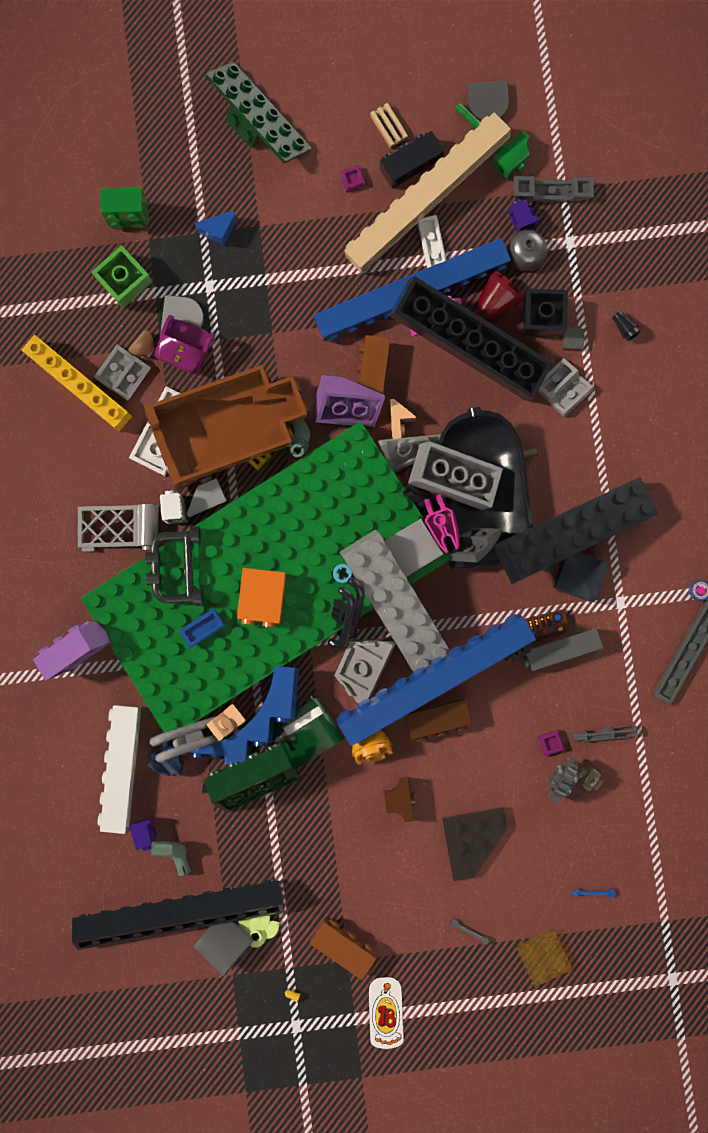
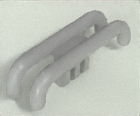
[150,716,226,762]

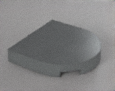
[467,80,509,122]

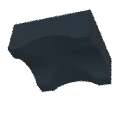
[553,552,609,603]

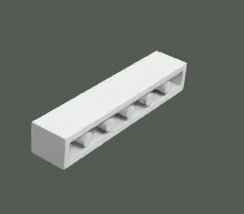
[98,704,142,834]

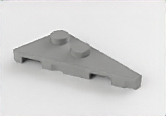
[378,434,441,473]

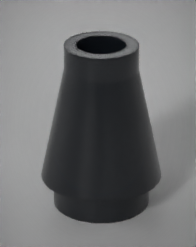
[612,311,641,341]

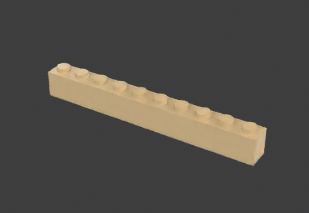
[344,112,511,274]

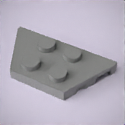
[334,639,396,704]

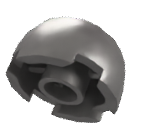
[507,230,547,272]

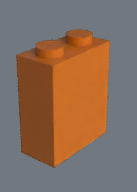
[237,568,286,627]

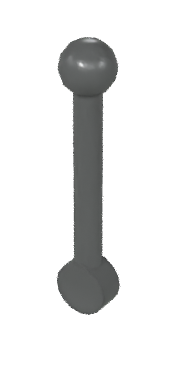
[450,919,490,945]

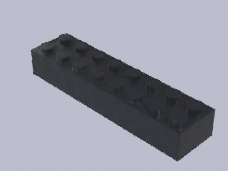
[389,276,553,400]
[493,477,659,584]

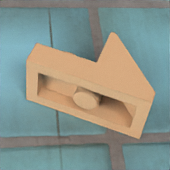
[390,399,416,439]
[206,704,246,741]

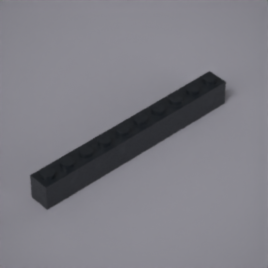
[72,880,285,950]

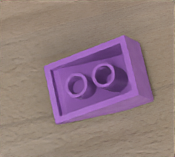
[313,375,385,427]

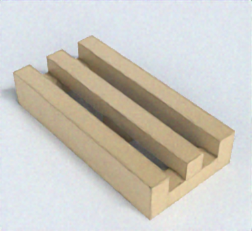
[370,103,408,149]

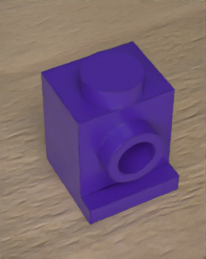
[508,199,539,233]
[129,817,157,852]

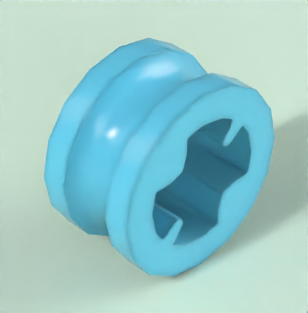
[333,564,352,583]

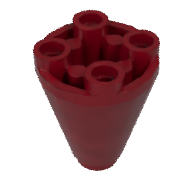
[472,270,526,324]

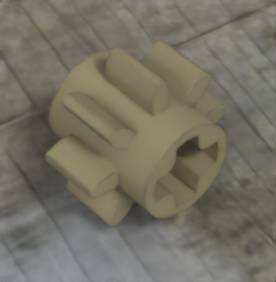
[577,766,603,792]

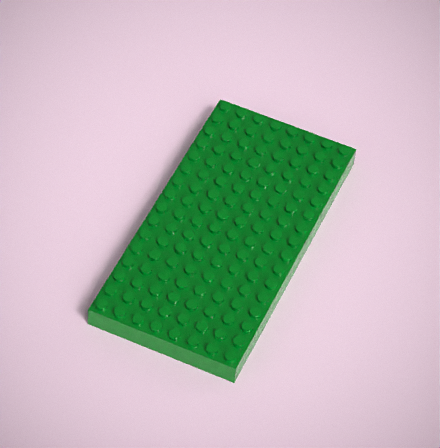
[81,421,450,733]

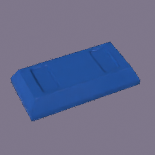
[179,608,226,648]

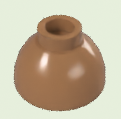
[128,330,156,357]

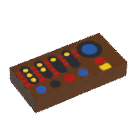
[525,609,569,637]

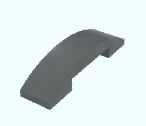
[513,176,594,202]

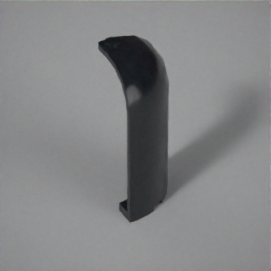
[438,407,533,569]

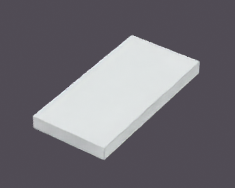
[129,386,180,477]

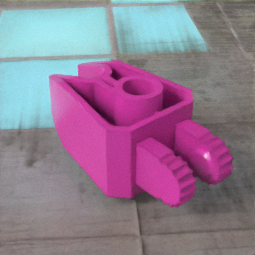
[424,494,460,554]

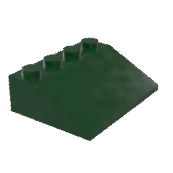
[203,744,302,813]

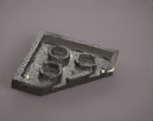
[442,807,507,881]

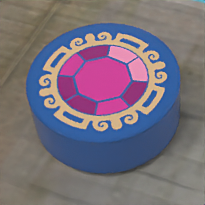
[689,580,708,601]

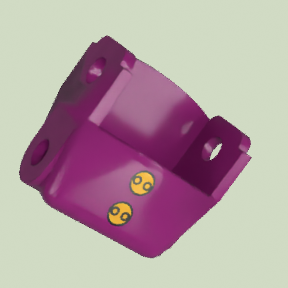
[154,315,216,375]

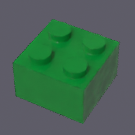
[100,187,149,229]

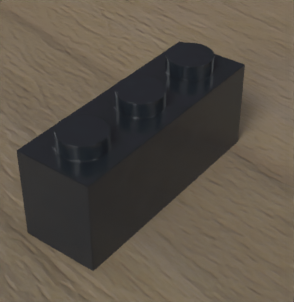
[380,131,444,188]

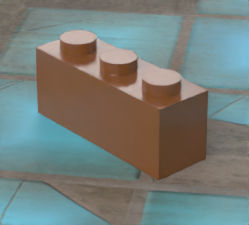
[356,335,390,394]
[310,918,376,980]

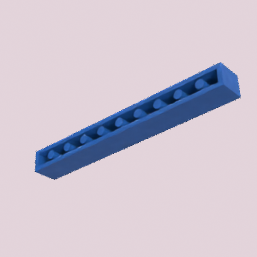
[314,238,511,341]
[337,614,536,746]

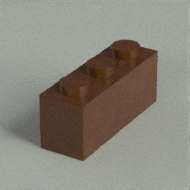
[405,699,472,742]

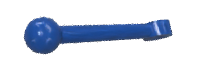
[572,889,616,898]

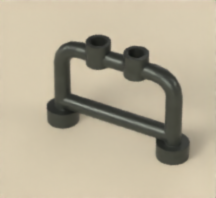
[145,526,204,606]

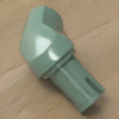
[289,419,310,457]
[151,841,191,876]

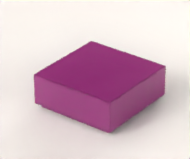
[340,165,365,192]
[538,730,564,756]

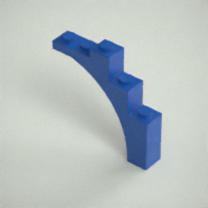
[188,666,299,765]

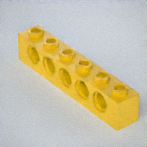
[22,335,132,432]

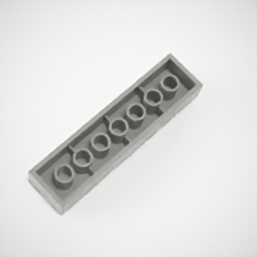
[340,530,450,672]

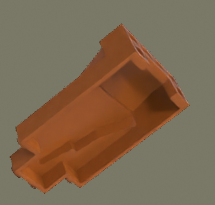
[144,365,309,490]

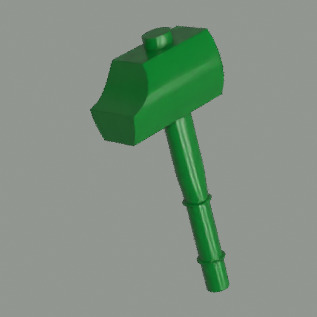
[455,103,530,179]

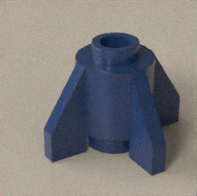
[147,739,184,776]

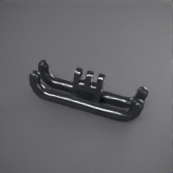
[328,577,365,649]

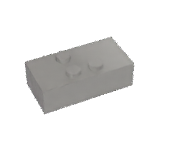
[408,441,503,510]

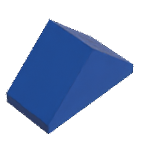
[195,210,236,246]

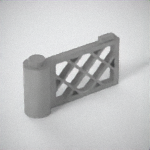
[78,504,159,552]

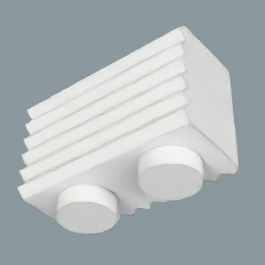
[160,490,188,524]

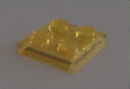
[516,929,572,987]

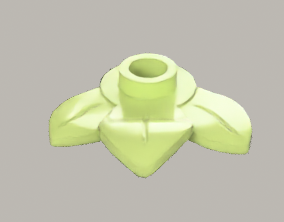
[238,915,280,948]

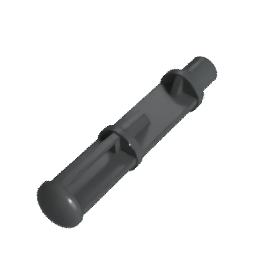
[573,725,638,742]

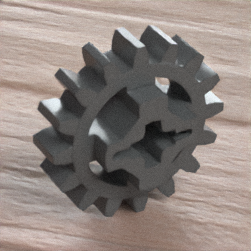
[548,758,579,803]

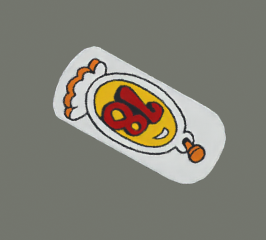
[369,977,403,1049]

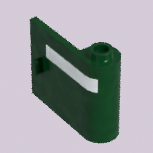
[273,694,346,769]

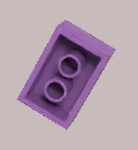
[33,621,112,681]

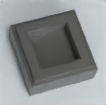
[563,328,584,350]

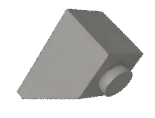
[187,475,227,517]

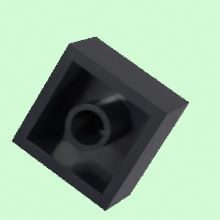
[522,289,568,337]

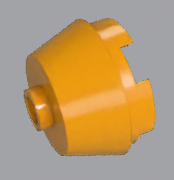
[352,729,392,764]

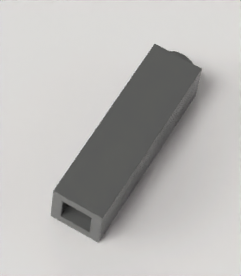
[522,628,603,671]

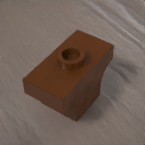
[384,777,415,822]

